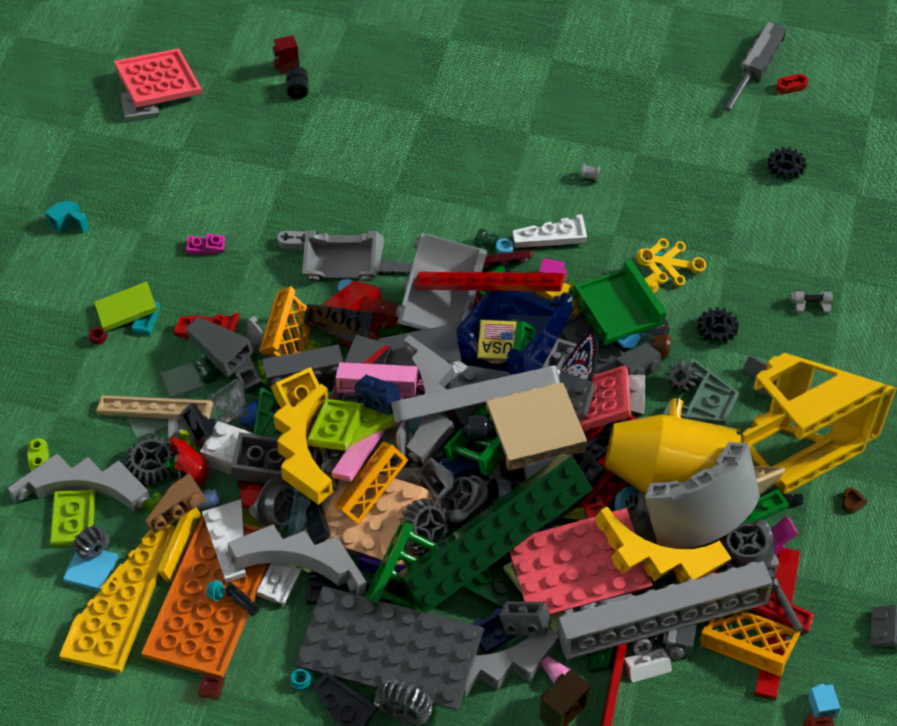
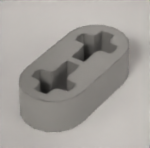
[277,231,305,250]

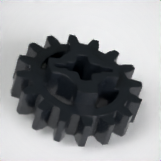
[767,147,807,180]
[697,307,739,345]

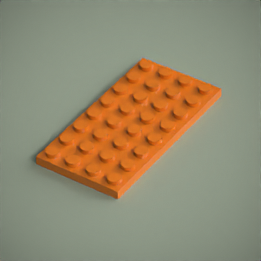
[141,515,281,680]

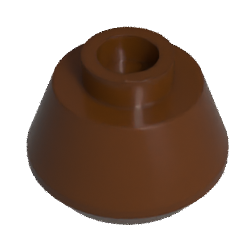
[650,334,671,360]

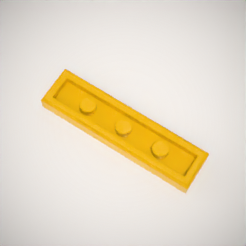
[157,507,201,583]

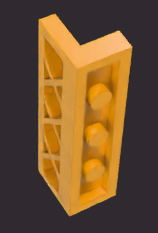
[333,442,408,525]

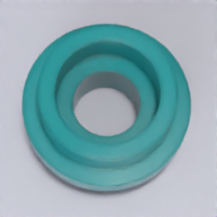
[206,580,225,602]
[290,669,311,690]

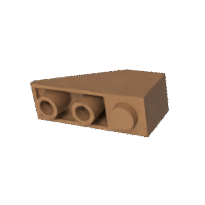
[145,473,207,534]

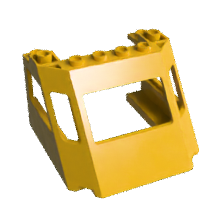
[741,353,897,493]

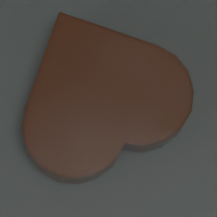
[842,488,868,514]

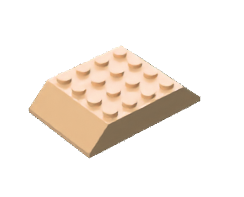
[304,468,442,567]

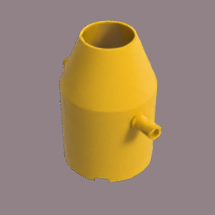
[605,399,741,494]

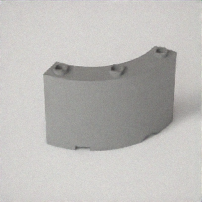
[395,233,487,341]
[645,442,760,549]

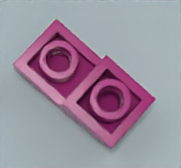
[186,233,225,255]
[771,516,799,555]

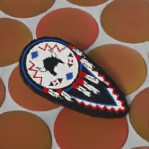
[562,333,598,382]

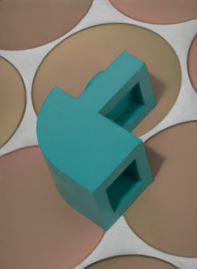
[45,201,89,233]

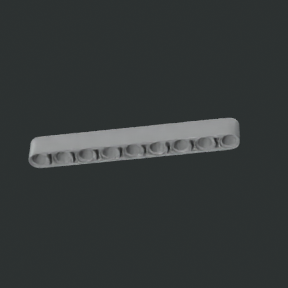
[391,366,560,423]

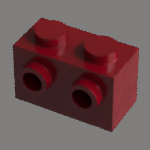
[272,35,300,75]

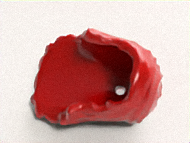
[169,437,210,486]

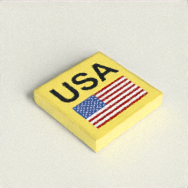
[477,320,517,361]

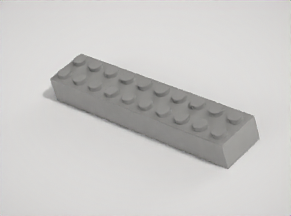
[558,561,773,660]

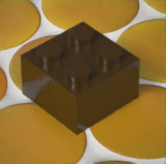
[539,670,590,726]

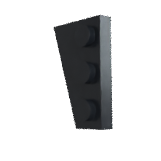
[313,671,378,726]

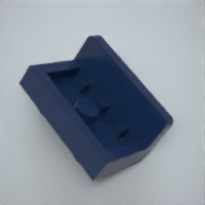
[474,608,518,655]

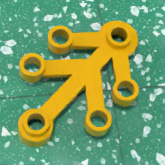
[636,238,706,287]

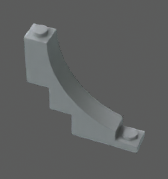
[404,335,455,465]
[8,454,150,513]
[226,525,367,596]
[463,627,559,698]

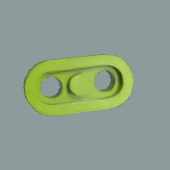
[27,438,49,471]

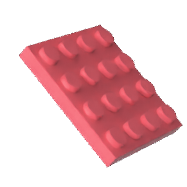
[114,49,202,107]
[579,365,631,432]

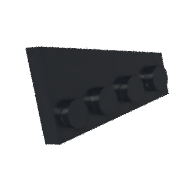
[304,304,373,344]

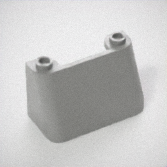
[302,230,384,281]

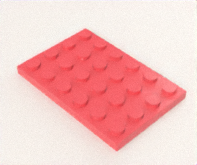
[509,508,653,616]

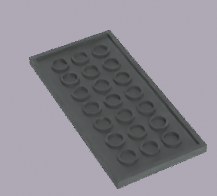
[295,586,484,711]

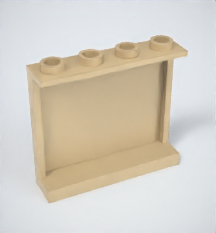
[486,383,587,471]

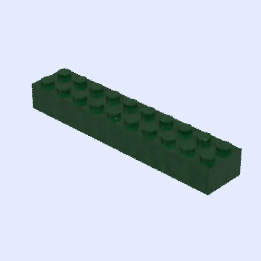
[397,453,593,613]

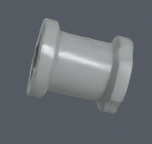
[580,163,601,182]
[633,638,652,655]

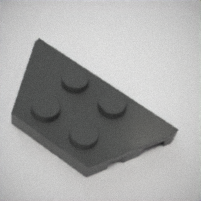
[446,366,511,427]
[559,371,595,420]

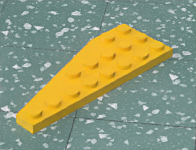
[59,524,176,674]

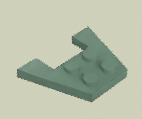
[663,358,739,426]

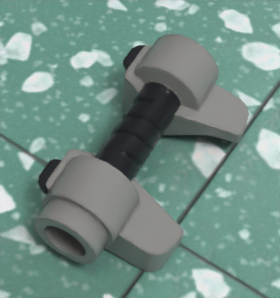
[790,290,833,314]

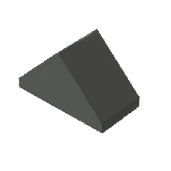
[417,458,454,502]

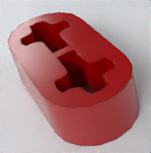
[776,74,808,94]

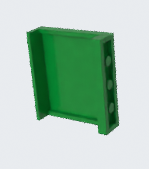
[568,259,667,345]

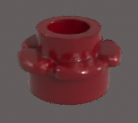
[89,327,108,345]

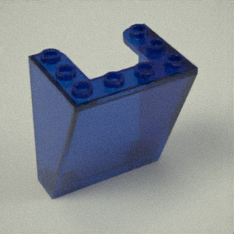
[457,270,573,375]

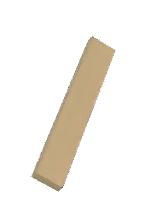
[96,395,213,419]

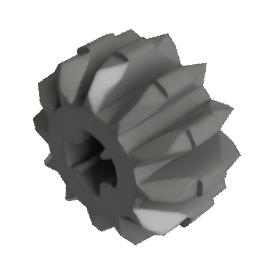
[665,359,698,392]
[72,524,110,560]

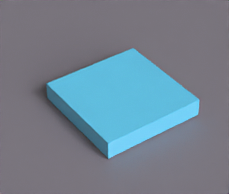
[63,550,119,592]

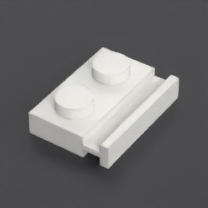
[257,563,302,606]

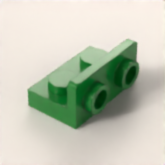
[512,321,536,366]

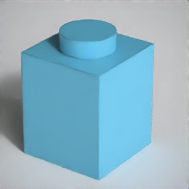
[808,684,840,721]

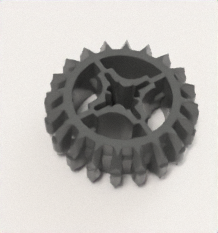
[125,436,177,487]
[399,498,450,554]
[374,680,433,725]

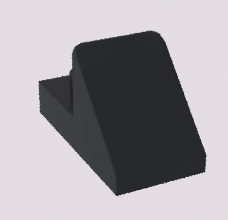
[179,403,215,447]

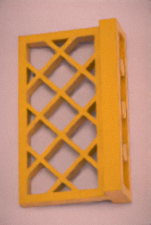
[259,286,312,357]
[700,610,800,677]

